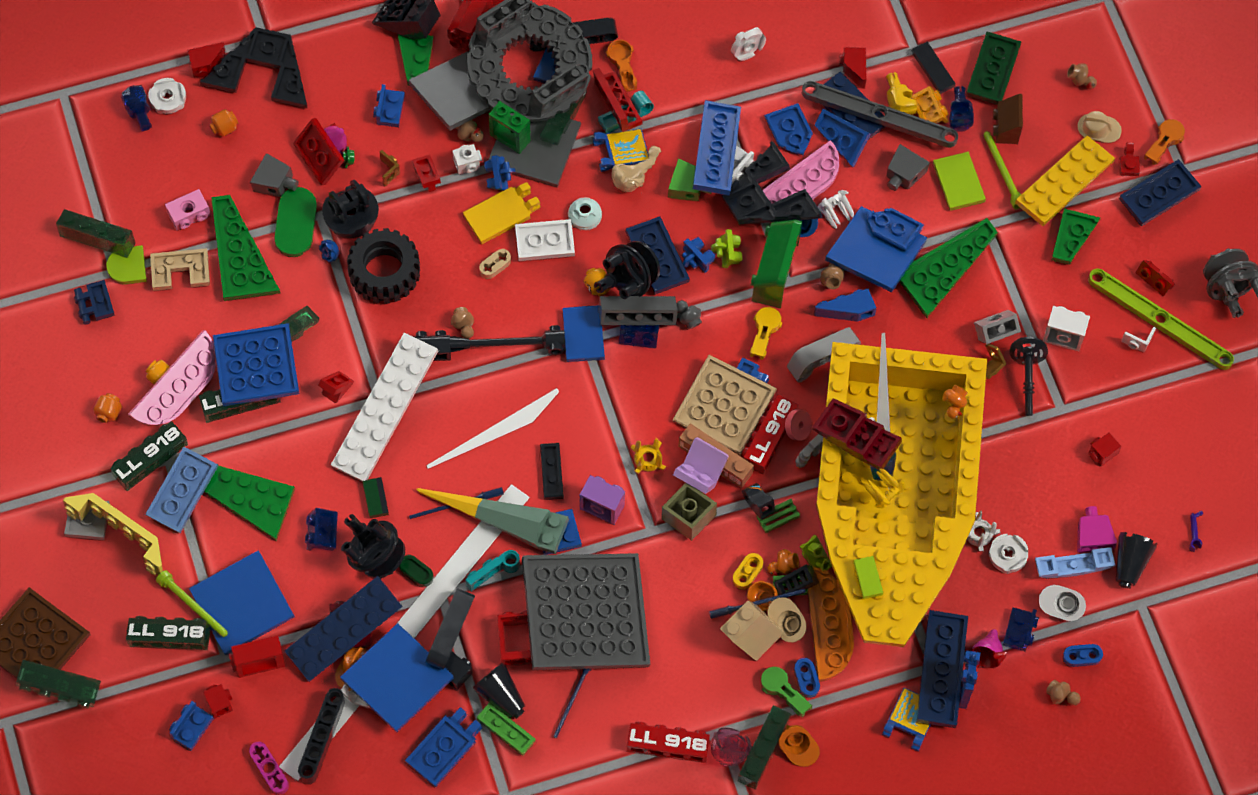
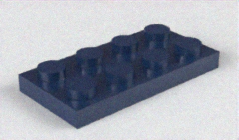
[813,71,886,140]
[1119,159,1202,227]
[626,216,690,295]

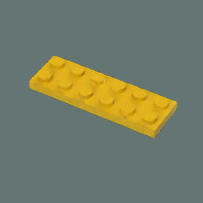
[1015,135,1115,226]

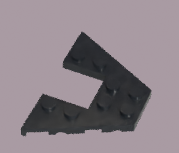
[200,27,308,108]
[722,141,822,224]

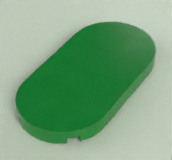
[275,187,317,257]

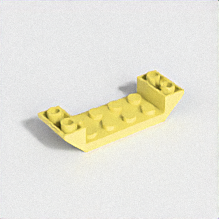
[63,493,163,576]

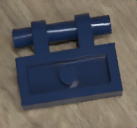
[74,280,115,325]

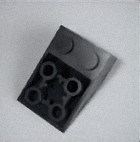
[372,0,441,39]

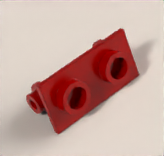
[1135,260,1175,296]

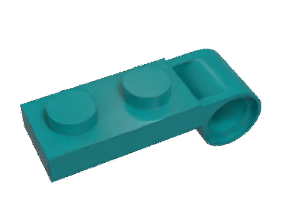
[598,91,654,133]
[466,550,520,592]

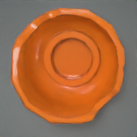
[747,580,778,612]

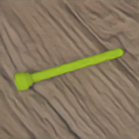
[983,131,1021,209]
[156,570,228,637]

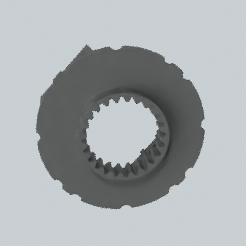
[467,0,592,122]

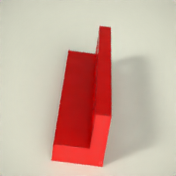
[593,68,643,132]

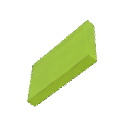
[933,151,986,211]

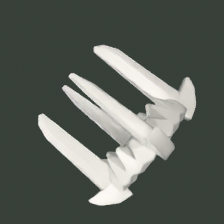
[818,190,854,229]
[967,511,1000,551]

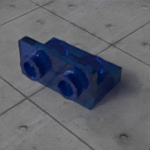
[619,325,660,348]
[305,508,338,551]
[1003,607,1039,652]

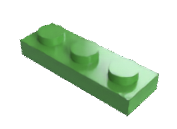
[477,703,536,756]

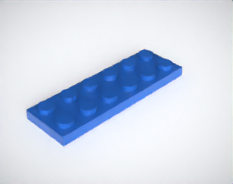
[693,100,741,195]

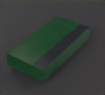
[363,477,389,519]

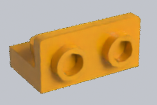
[911,86,949,124]

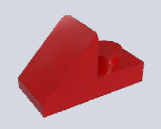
[318,371,354,403]

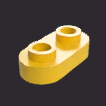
[733,553,763,589]

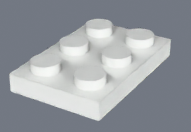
[515,219,575,261]

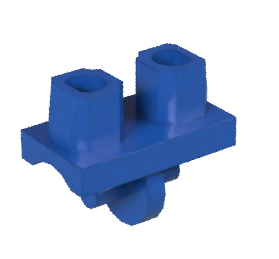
[484,155,516,191]
[682,237,715,273]

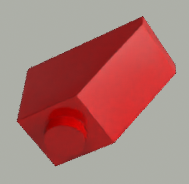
[188,42,226,78]
[839,47,867,89]

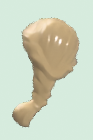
[612,146,662,192]

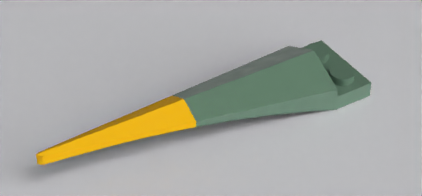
[417,488,569,554]

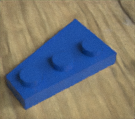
[815,109,871,167]

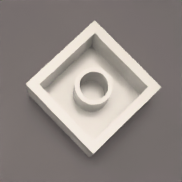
[1043,306,1090,352]

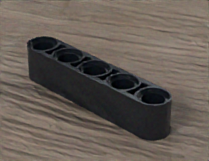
[529,18,618,52]
[425,588,475,670]
[298,688,345,784]

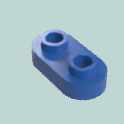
[1063,644,1103,667]
[794,658,820,698]

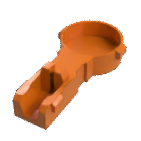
[606,40,638,92]
[1144,119,1185,166]

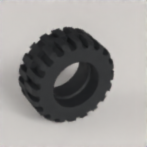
[347,228,420,304]

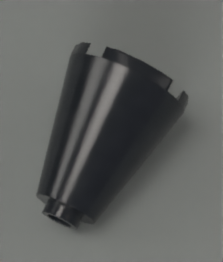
[1116,532,1157,589]
[473,663,525,719]

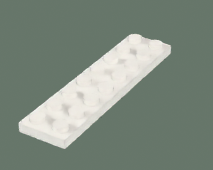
[331,333,438,482]

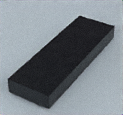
[911,41,956,94]
[540,443,564,500]

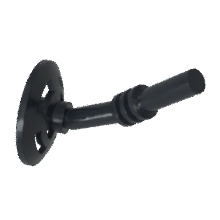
[1009,337,1048,416]

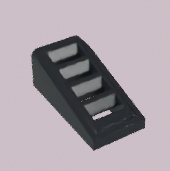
[774,565,819,598]

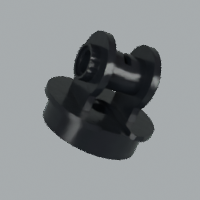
[322,180,379,238]

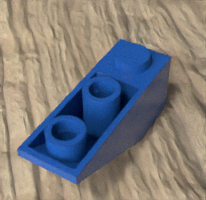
[814,289,876,322]

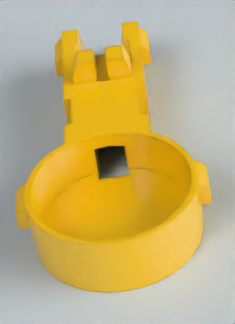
[750,307,782,360]

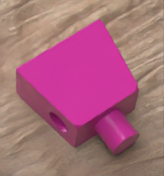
[1077,506,1117,553]

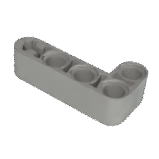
[787,327,861,382]

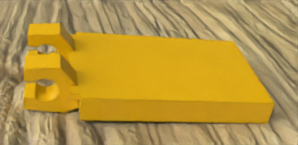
[463,182,541,244]

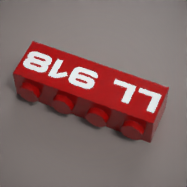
[741,394,798,474]
[627,722,710,763]

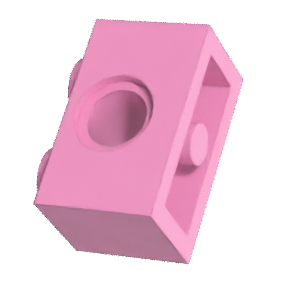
[165,189,210,231]

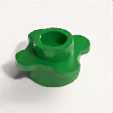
[341,146,355,168]

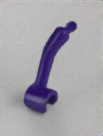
[1189,511,1203,552]

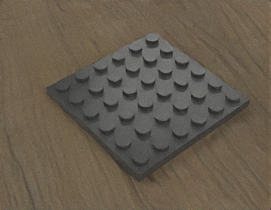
[522,553,650,670]

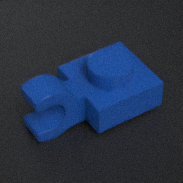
[737,357,769,383]

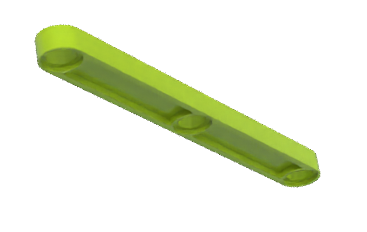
[1088,269,1234,370]

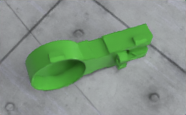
[761,667,812,717]

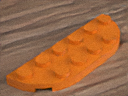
[806,567,854,682]

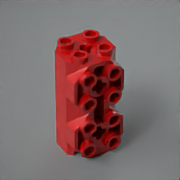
[447,0,504,51]

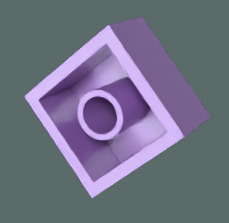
[580,475,625,525]

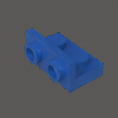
[373,84,405,128]
[169,701,214,751]

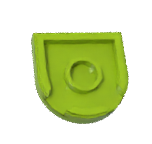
[106,245,147,284]

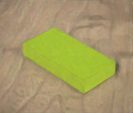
[853,556,883,599]

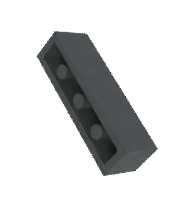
[598,296,678,325]

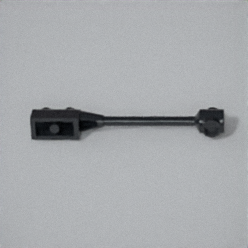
[413,325,565,361]

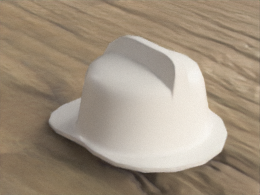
[1039,585,1086,621]

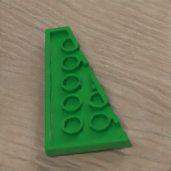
[211,195,281,301]
[899,218,998,318]
[204,466,295,541]

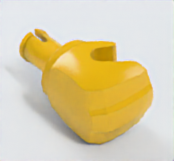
[886,72,917,115]

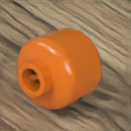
[209,109,238,137]
[93,393,122,423]

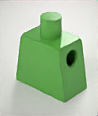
[668,159,712,201]

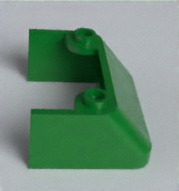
[750,220,802,309]

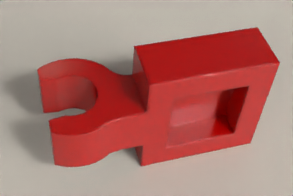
[1119,143,1140,176]

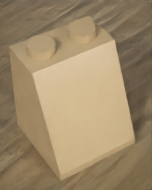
[720,600,784,661]

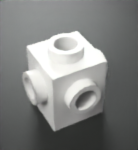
[452,144,482,174]

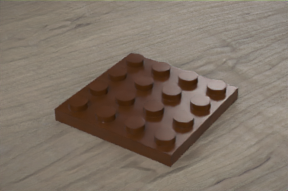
[0,587,91,695]

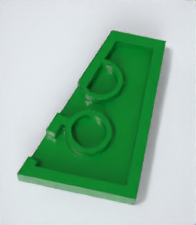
[398,34,434,85]
[1052,209,1100,265]

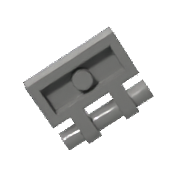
[795,434,823,468]

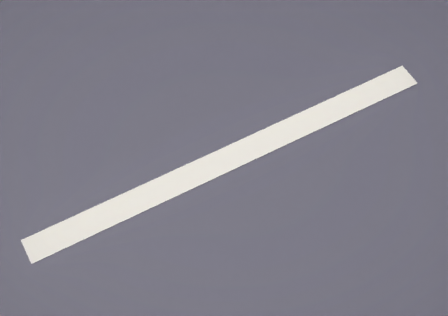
[279,484,530,781]

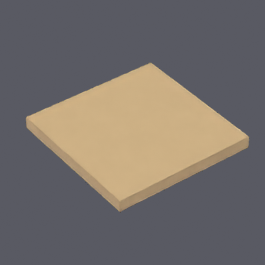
[673,355,777,456]

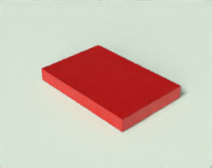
[293,118,345,185]

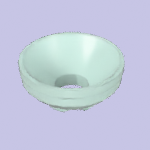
[568,197,602,230]

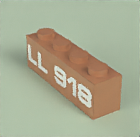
[678,423,754,489]

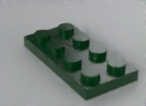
[966,31,1022,105]

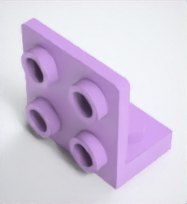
[673,437,729,494]

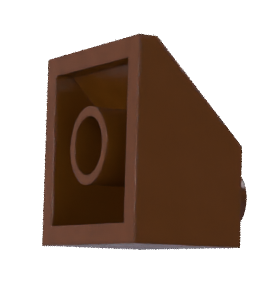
[993,94,1023,144]

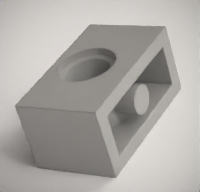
[974,310,1021,344]

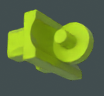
[711,229,742,268]
[800,535,832,571]

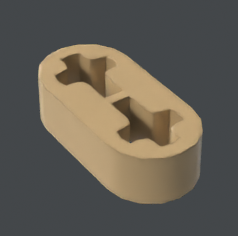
[479,249,511,279]

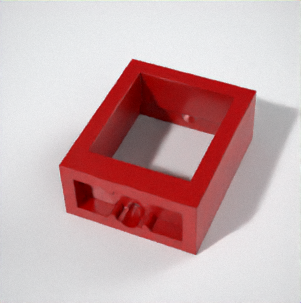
[498,610,532,666]
[229,635,286,678]

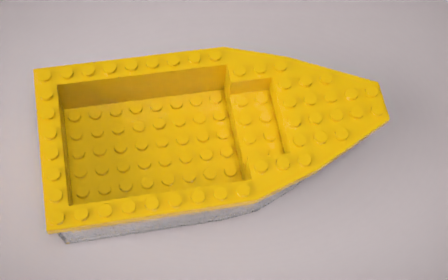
[816,342,987,647]

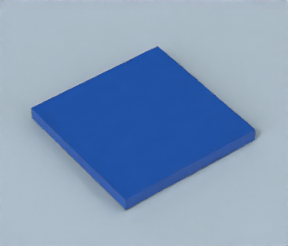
[825,206,927,292]
[213,323,300,406]
[189,550,295,656]
[340,623,454,733]

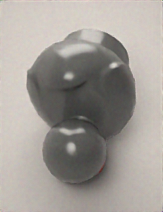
[676,300,702,329]

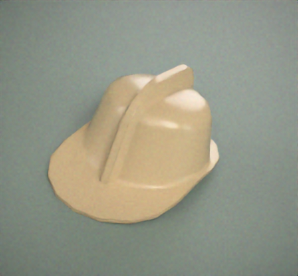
[1078,111,1122,143]
[768,598,806,642]

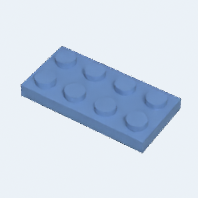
[145,447,219,533]

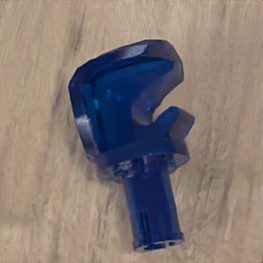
[121,85,152,131]
[949,86,974,131]

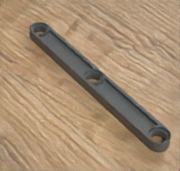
[802,81,958,148]

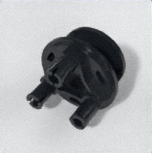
[594,241,660,300]
[341,514,406,579]

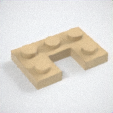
[150,248,210,291]

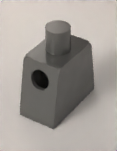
[886,144,930,191]
[250,154,299,197]

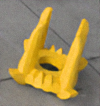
[631,438,666,474]
[864,469,905,508]

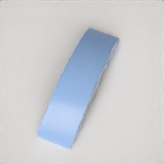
[1035,547,1115,578]

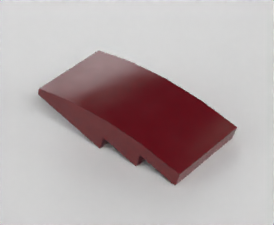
[812,398,902,470]

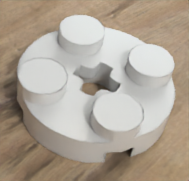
[731,27,766,61]
[148,78,186,114]
[988,534,1028,574]

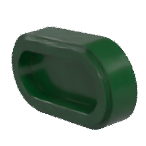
[399,555,434,587]

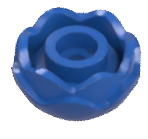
[319,240,339,262]

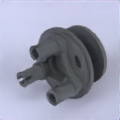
[1203,248,1258,318]

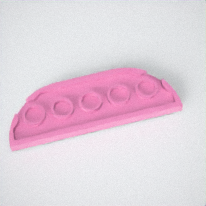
[763,140,839,204]
[128,330,216,425]

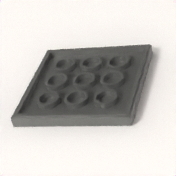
[409,50,492,130]
[489,115,581,188]

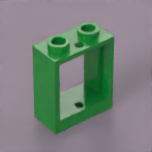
[489,101,531,154]

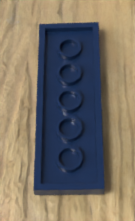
[284,576,403,682]
[916,610,968,728]

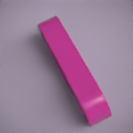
[249,742,289,795]

